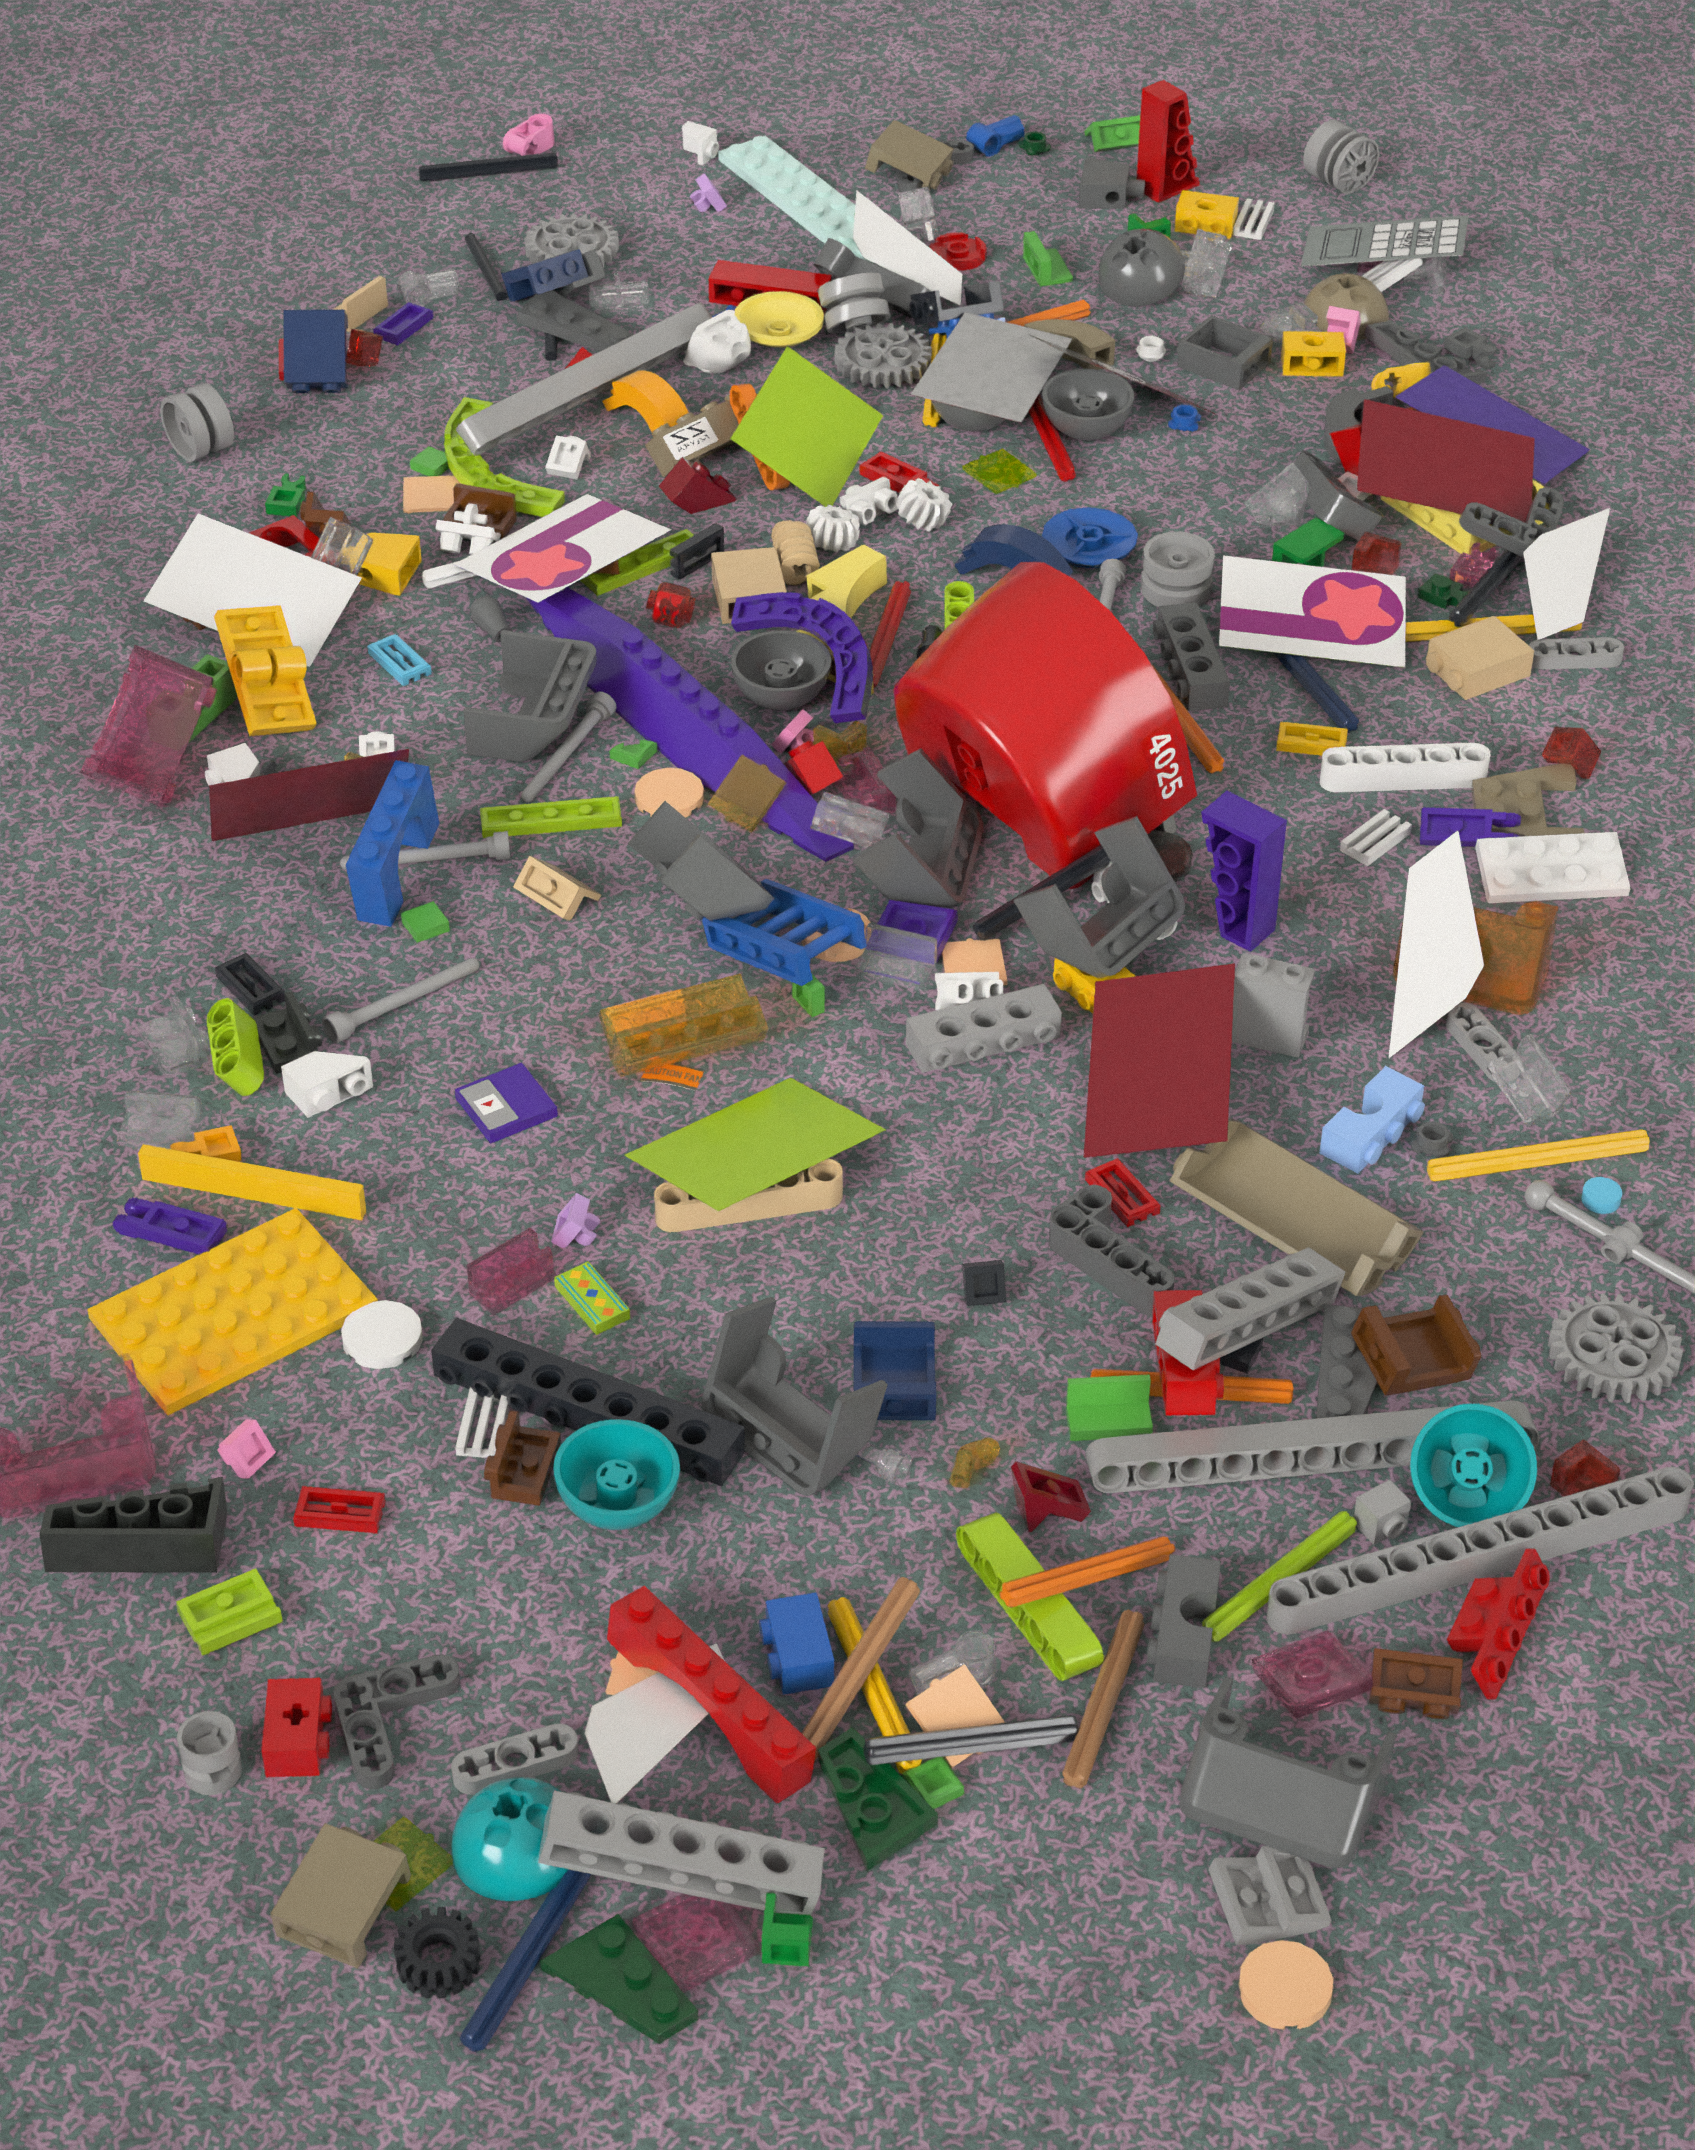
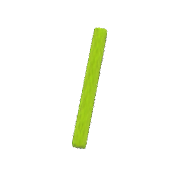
[1202,1511,1357,1642]

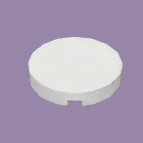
[341,1300,423,1369]

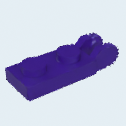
[1420,807,1521,847]
[112,1197,227,1254]

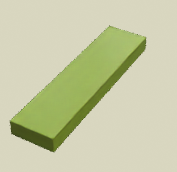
[580,529,694,596]
[480,796,622,838]

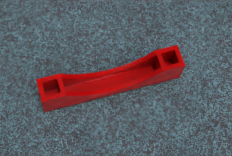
[607,1586,816,1804]

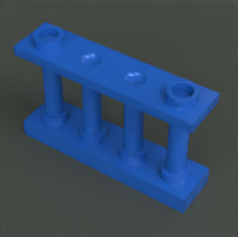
[702,878,867,986]

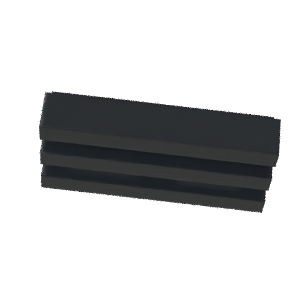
[670,523,724,580]
[215,953,285,1016]

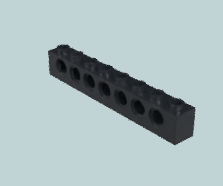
[431,1317,745,1487]

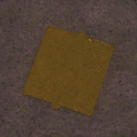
[708,754,786,833]

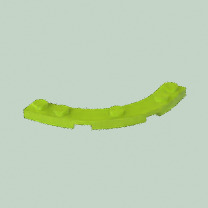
[444,397,565,517]

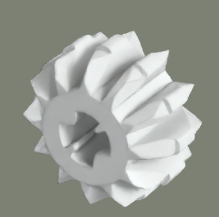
[895,478,952,532]
[806,505,860,552]

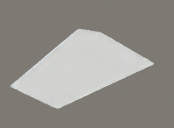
[853,191,962,306]
[1523,508,1610,640]
[1389,831,1484,1058]

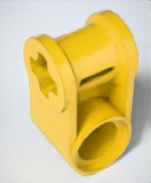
[1371,362,1431,398]

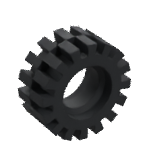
[394,1907,481,1999]

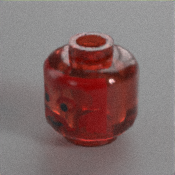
[646,582,696,628]

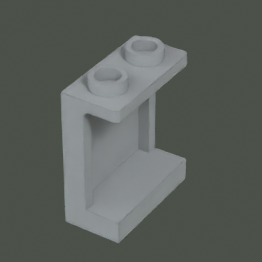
[1232,953,1315,1058]

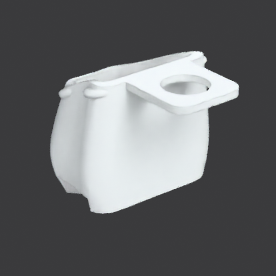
[683,310,751,373]

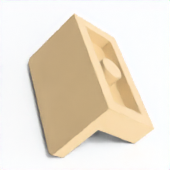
[334,276,388,332]
[513,856,601,921]

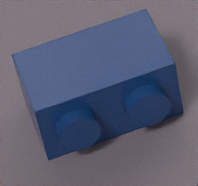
[759,1592,834,1695]

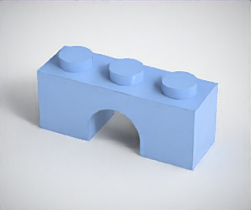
[1320,1066,1425,1174]

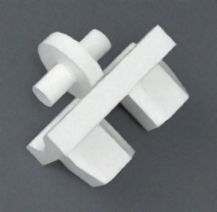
[839,477,898,525]
[436,503,501,555]
[935,972,1003,1010]

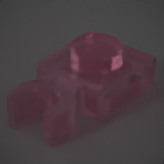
[1449,543,1496,587]

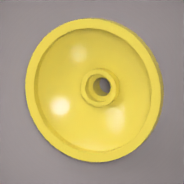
[735,291,824,348]

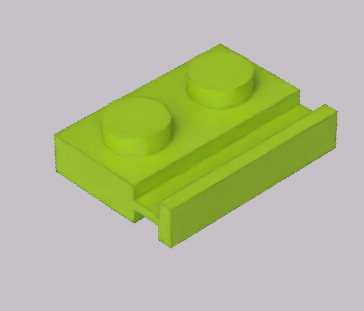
[176,1568,283,1656]

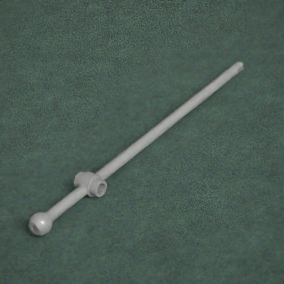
[1524,1180,1695,1294]

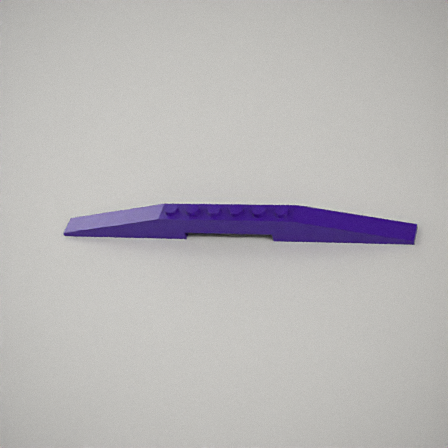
[527,587,854,862]

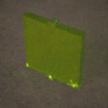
[962,448,1037,494]
[373,1816,453,1912]

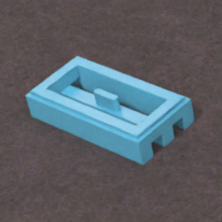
[368,634,432,686]

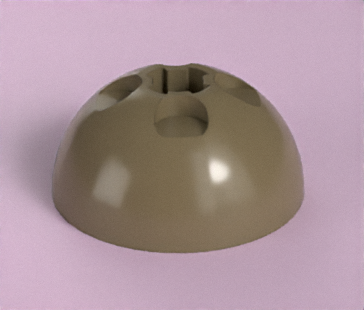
[1301,273,1389,340]

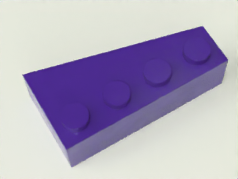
[1201,791,1287,952]

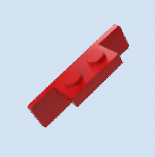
[1446,1548,1550,1700]

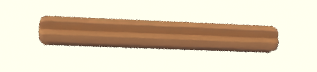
[801,1577,920,1762]
[1062,1609,1144,1789]

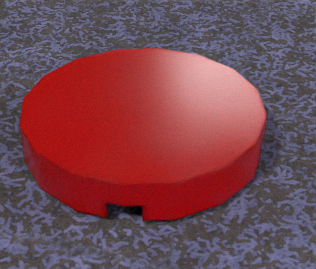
[929,232,987,271]

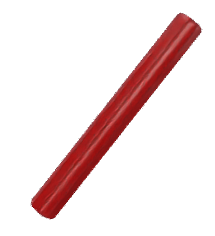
[1028,394,1076,482]
[869,581,911,688]

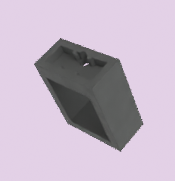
[1176,315,1273,390]

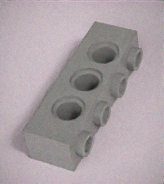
[906,984,1062,1073]

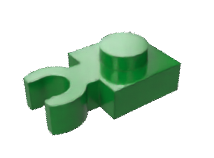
[265,474,306,517]

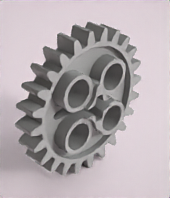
[524,213,619,268]
[834,323,932,388]
[1548,1293,1683,1403]

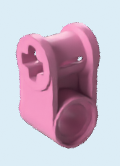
[503,114,555,156]

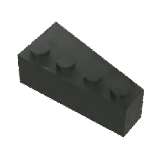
[39,1477,227,1573]

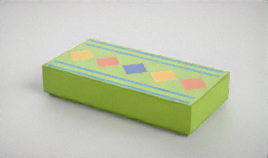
[554,1261,630,1335]

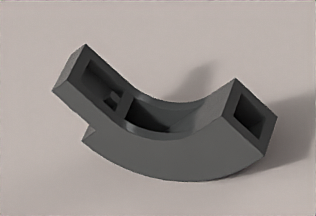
[1323,386,1394,465]

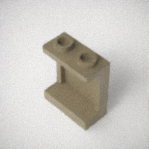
[865,120,954,196]
[270,1823,411,1968]

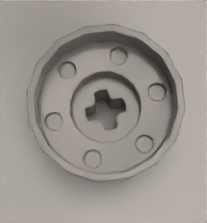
[1303,119,1380,194]

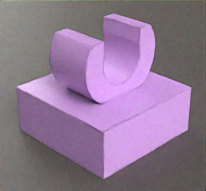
[690,173,727,212]
[551,1193,600,1248]

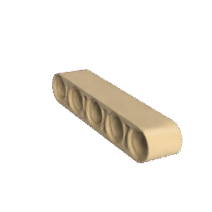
[654,1158,843,1232]

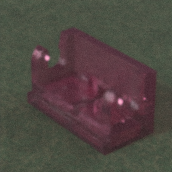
[835,747,896,822]
[467,1228,556,1316]

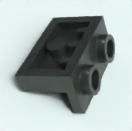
[253,991,322,1074]

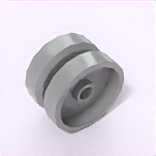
[817,273,891,334]
[160,383,234,463]
[1141,532,1215,607]

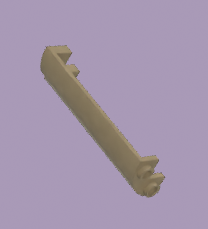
[1170,1118,1424,1296]

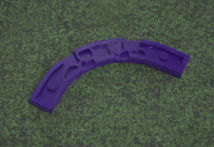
[731,592,873,723]

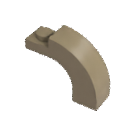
[1024,319,1115,370]

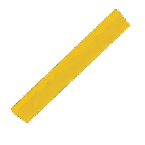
[138,1144,366,1220]

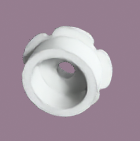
[1136,336,1166,361]

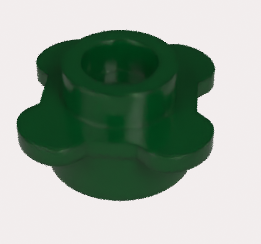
[1018,132,1051,156]

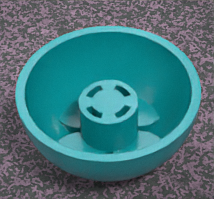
[1410,1404,1537,1527]
[553,1419,680,1530]
[451,1777,569,1901]

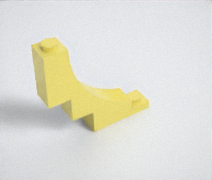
[796,544,887,695]

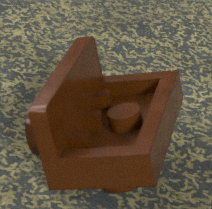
[443,483,517,540]
[300,491,355,547]
[484,1410,561,1506]
[1369,1648,1463,1719]

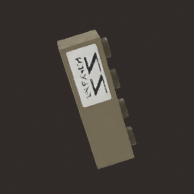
[645,395,739,477]

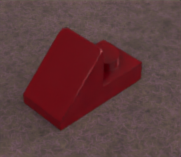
[1011,1461,1091,1532]

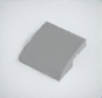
[1208,1846,1332,1945]

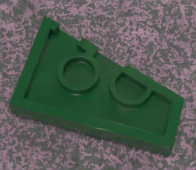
[818,1727,938,1871]
[540,1914,698,2044]

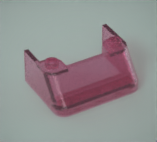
[0,1353,156,1518]

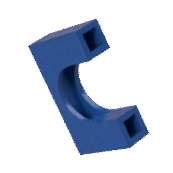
[346,760,440,927]

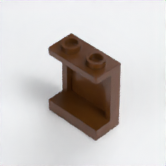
[1351,1294,1482,1396]

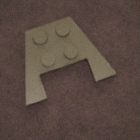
[1471,762,1584,837]

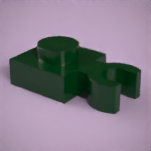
[1417,573,1469,609]

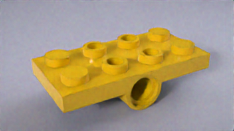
[214,605,317,736]

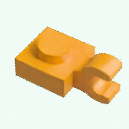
[170,1125,242,1162]

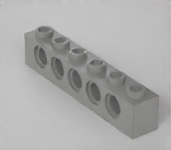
[1155,1247,1346,1370]
[538,1790,825,1915]

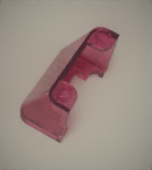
[80,645,217,807]

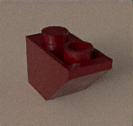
[659,457,737,514]

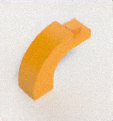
[603,370,689,437]

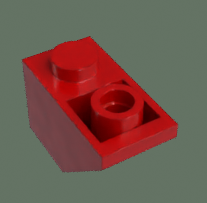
[783,739,843,795]

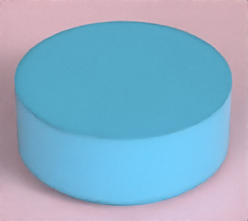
[1581,1177,1622,1214]

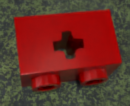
[261,1678,332,1777]

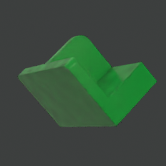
[1272,517,1344,567]

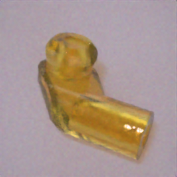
[949,1437,1000,1488]

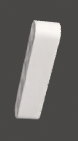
[1319,743,1490,792]

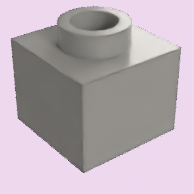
[1354,1479,1411,1545]

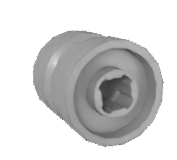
[177,1711,242,1795]

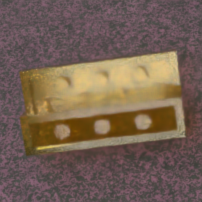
[598,973,769,1077]

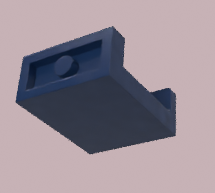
[501,249,588,302]
[283,309,348,393]
[854,1321,936,1420]

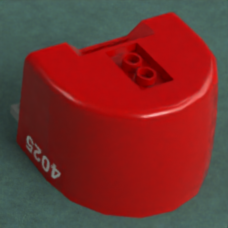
[893,562,1197,889]

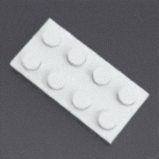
[1475,832,1630,903]

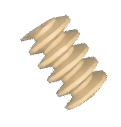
[771,520,820,586]

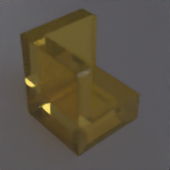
[813,721,867,768]

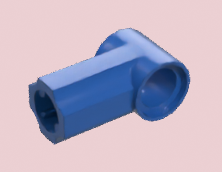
[966,115,1025,157]

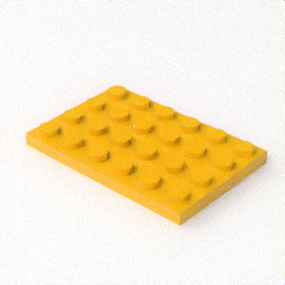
[87,1208,378,1415]

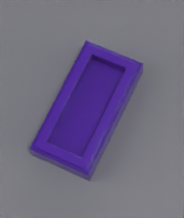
[373,302,433,346]

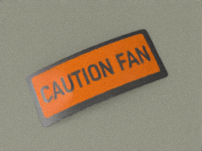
[640,1061,704,1091]

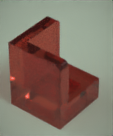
[346,329,383,367]
[1351,531,1401,575]
[1541,727,1602,779]
[1550,1439,1620,1497]

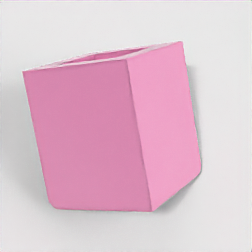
[1327,306,1361,354]

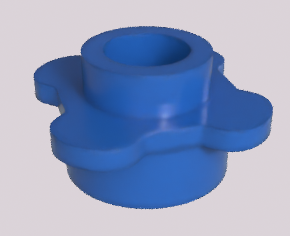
[1168,405,1201,431]

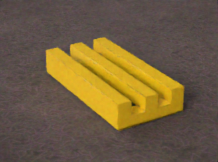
[1276,722,1348,756]

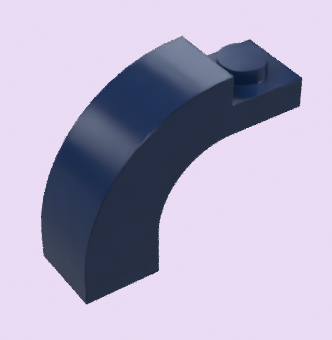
[954,524,1073,576]

